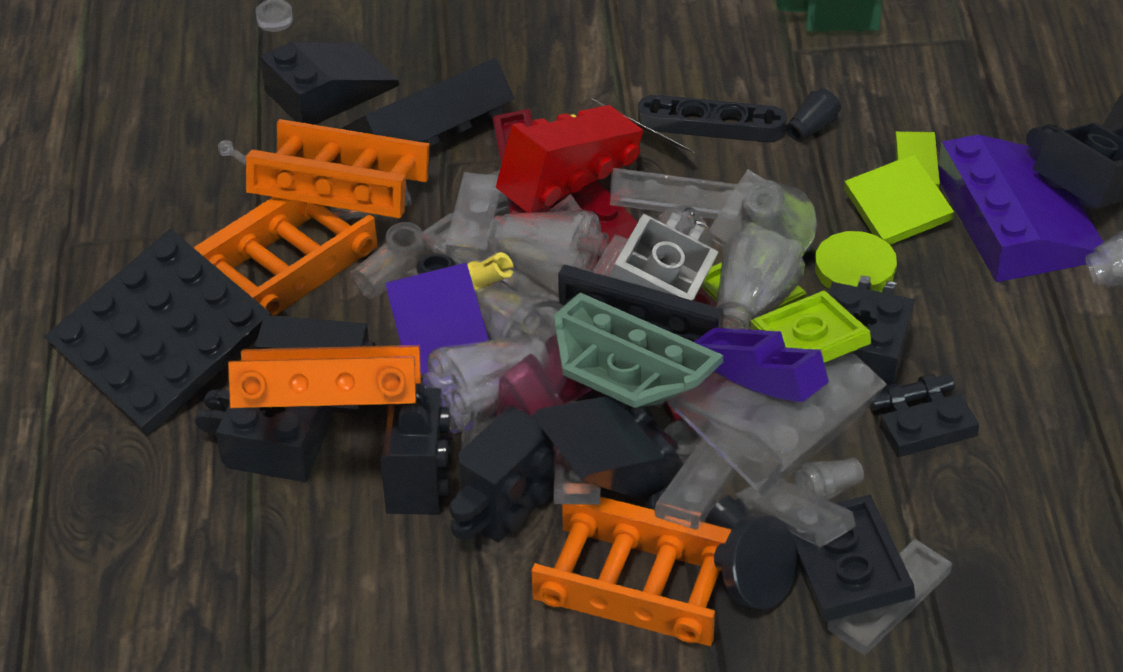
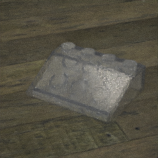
[668,352,887,497]

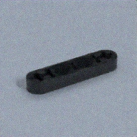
[638,95,787,142]

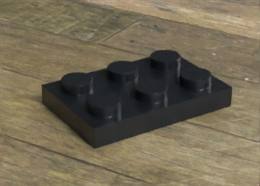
[783,494,915,623]

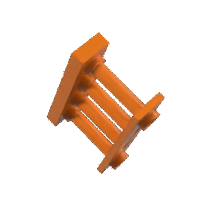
[246,119,429,218]
[193,197,377,316]
[228,345,422,408]
[532,488,731,646]

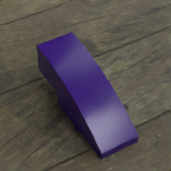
[694,328,829,402]

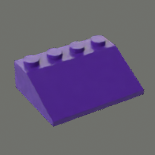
[938,135,1111,282]

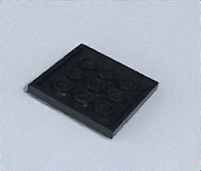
[44,228,272,436]

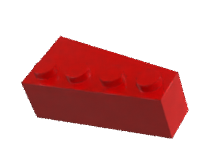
[495,105,644,214]

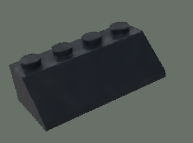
[342,57,515,147]

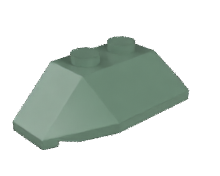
[554,293,723,408]

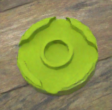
[815,231,897,292]

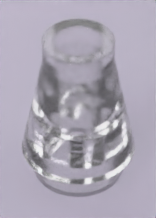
[794,458,864,506]

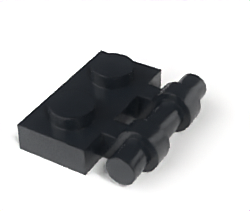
[868,374,980,458]

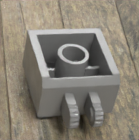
[609,213,719,301]

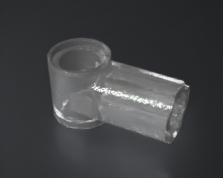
[350,222,426,300]

